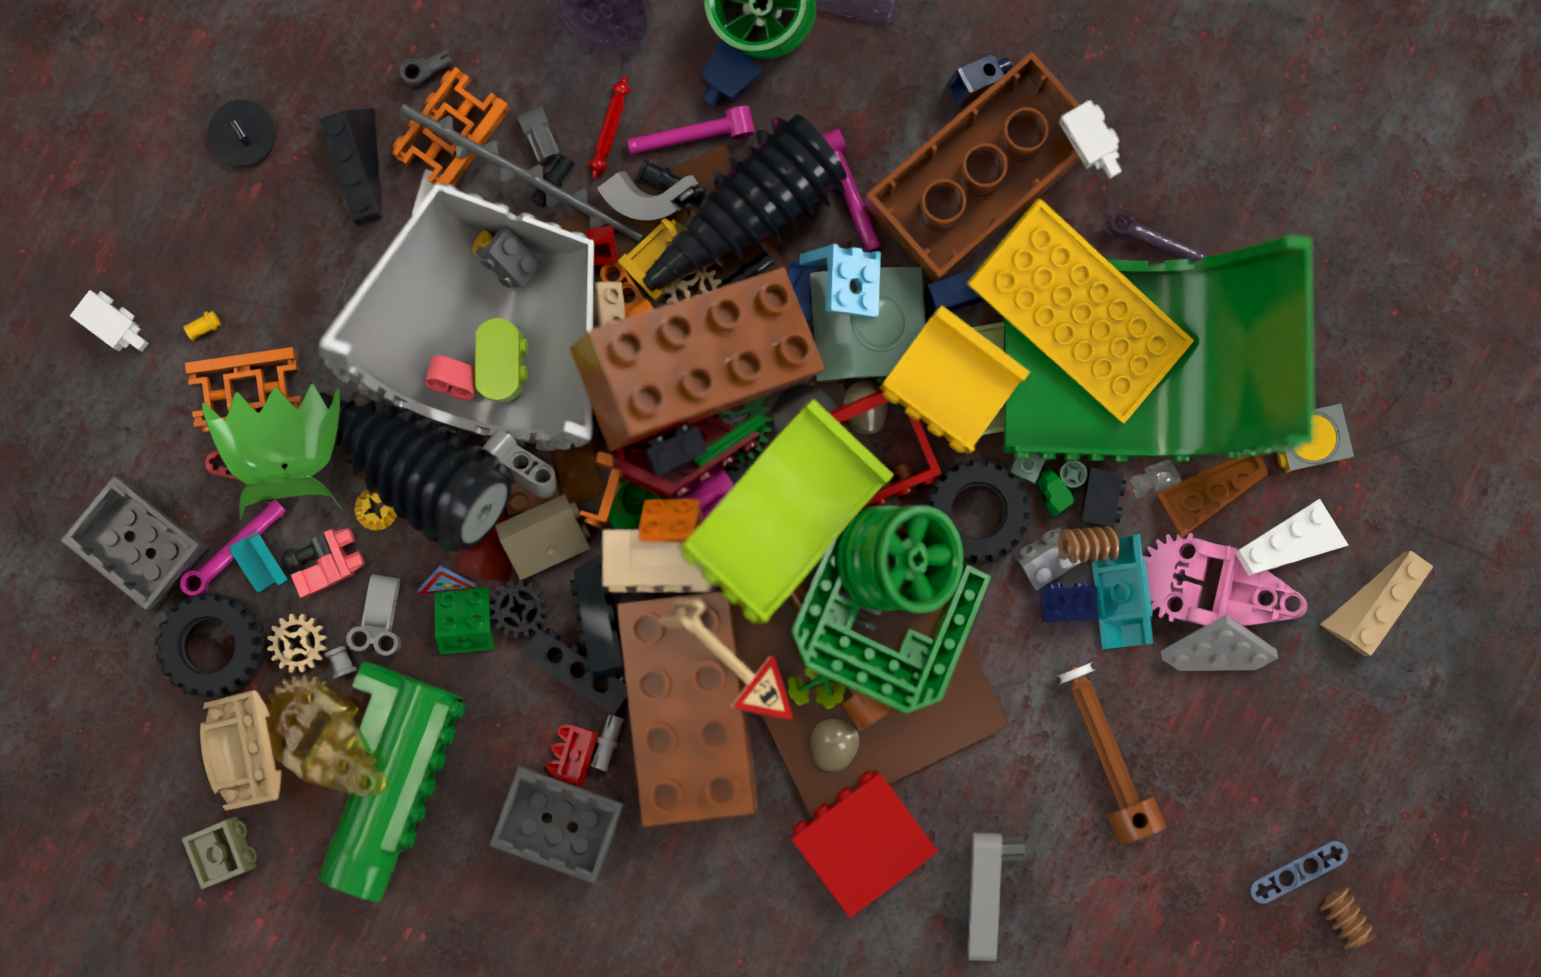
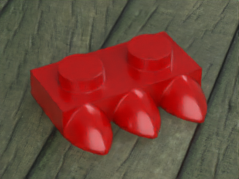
[546,725,598,786]

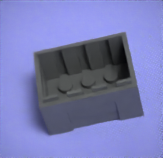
[61,476,210,611]
[490,765,626,883]

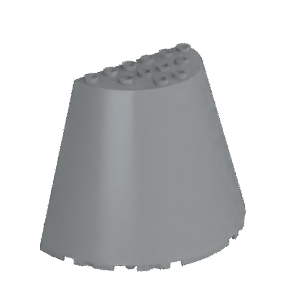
[320,184,594,451]

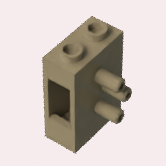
[495,494,591,580]

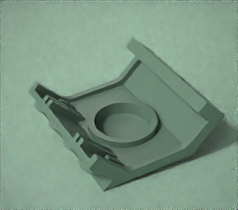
[810,267,928,383]

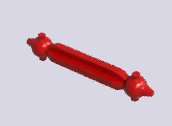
[588,76,631,179]

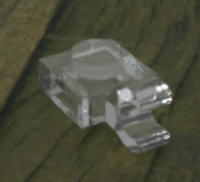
[1130,459,1181,498]

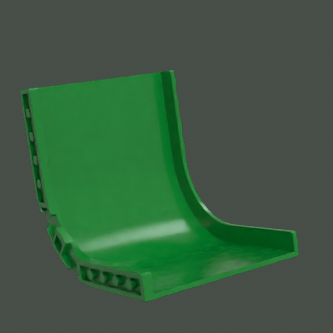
[1004,235,1314,462]

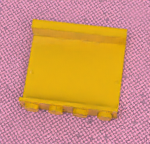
[880,306,1030,454]

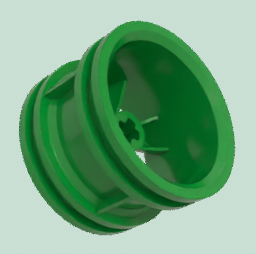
[704,0,816,59]
[838,506,963,613]

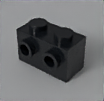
[641,423,708,475]
[1079,468,1126,528]

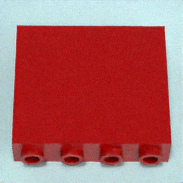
[790,770,938,918]

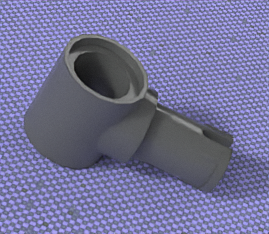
[400,49,453,88]

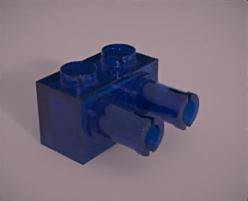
[1040,582,1099,622]

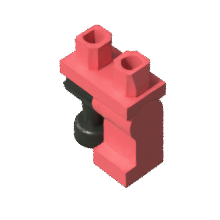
[283,528,366,598]

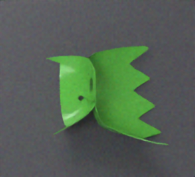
[202,384,342,522]

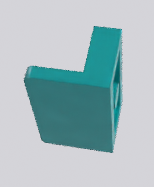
[229,530,288,592]

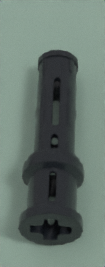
[636,158,701,204]

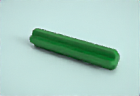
[693,414,766,468]

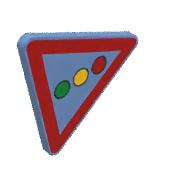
[418,565,477,595]

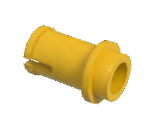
[184,311,221,341]

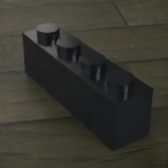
[319,108,383,226]
[570,554,625,681]

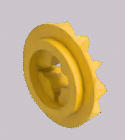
[354,489,397,530]

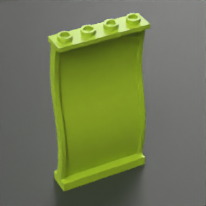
[678,399,893,624]

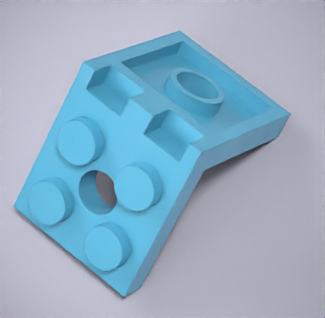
[800,244,881,318]

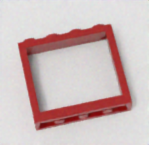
[828,390,942,513]

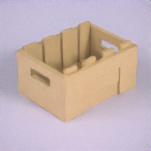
[603,530,720,593]

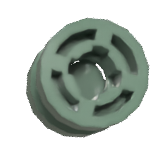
[1057,461,1087,489]

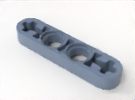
[1248,840,1348,904]

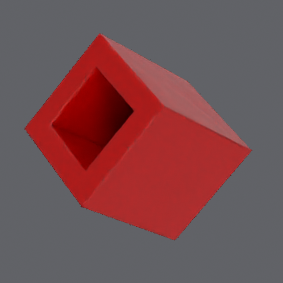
[586,226,618,266]

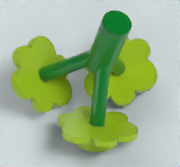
[787,668,846,709]

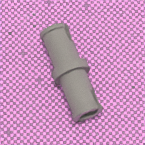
[590,714,625,771]

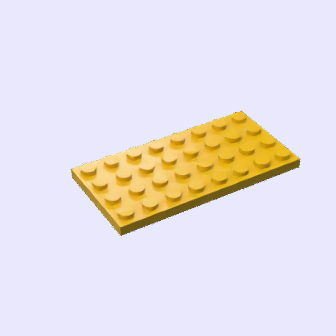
[966,199,1194,424]

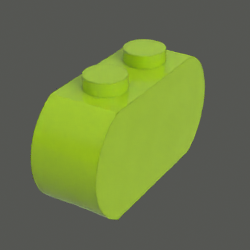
[475,318,528,403]

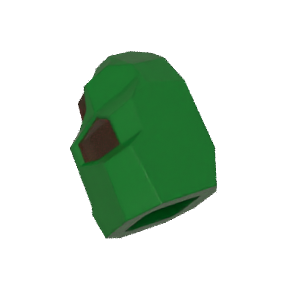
[1037,469,1076,518]

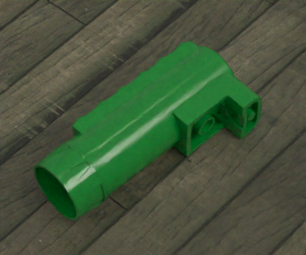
[318,661,466,902]

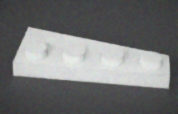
[1234,499,1348,576]

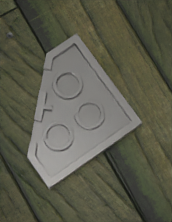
[1161,615,1278,671]

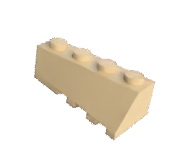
[1319,551,1433,656]

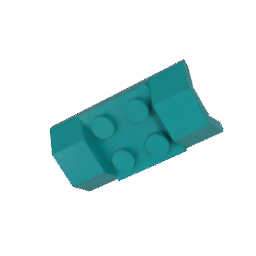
[1092,535,1153,649]

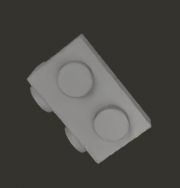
[1014,528,1081,591]

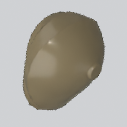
[843,380,888,435]
[810,718,859,772]

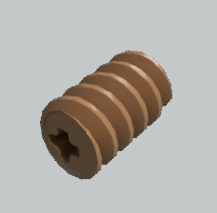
[1058,526,1119,563]
[1320,887,1377,949]

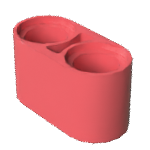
[425,355,476,400]

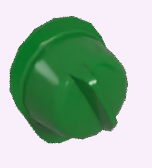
[609,480,661,530]

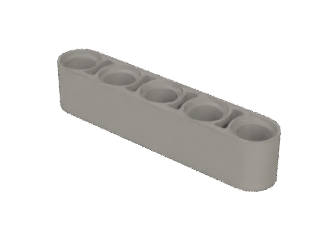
[968,833,1002,961]

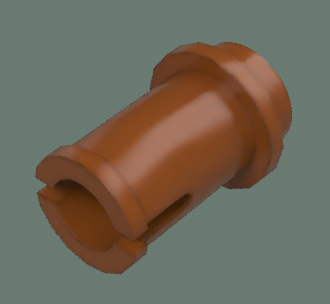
[893,462,920,498]

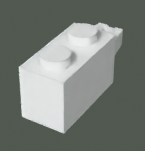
[1059,100,1121,179]
[70,290,149,352]

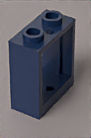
[926,267,985,314]

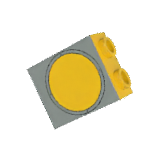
[1277,404,1354,473]

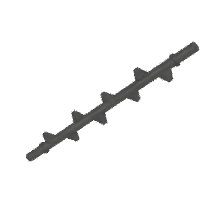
[399,104,644,243]

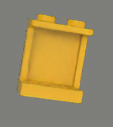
[618,217,684,304]

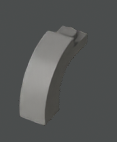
[597,171,698,220]

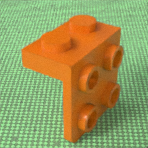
[638,499,703,542]

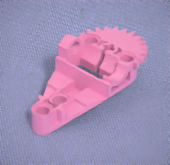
[1143,533,1308,626]

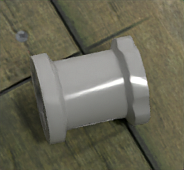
[325,645,357,679]

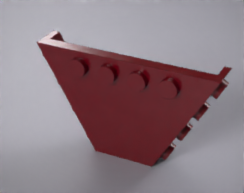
[612,416,761,500]

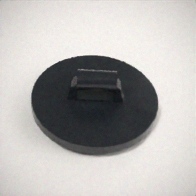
[208,100,276,167]
[771,385,837,437]

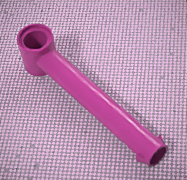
[627,106,755,155]
[822,129,881,253]
[180,499,286,596]

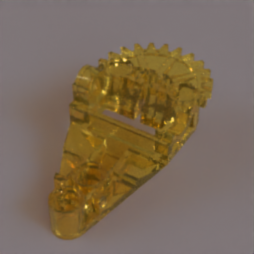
[265,675,386,796]

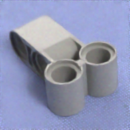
[482,429,557,498]
[346,574,401,657]

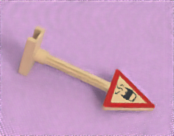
[659,599,793,720]

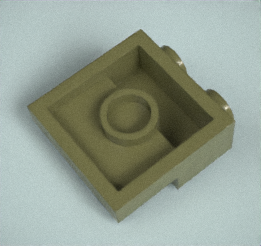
[182,816,257,890]

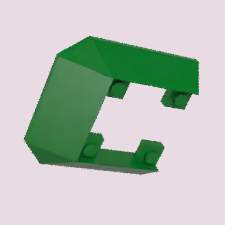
[791,513,991,714]

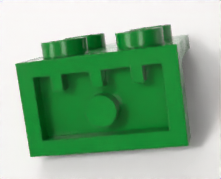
[435,587,495,655]

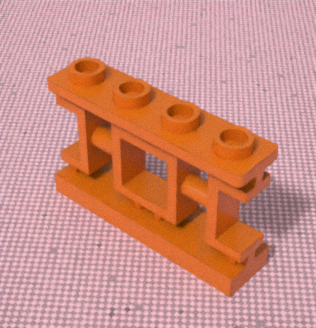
[392,67,510,186]
[185,347,303,433]

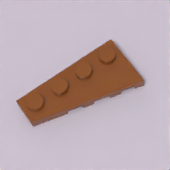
[1156,454,1268,538]

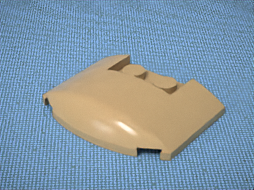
[200,690,281,810]

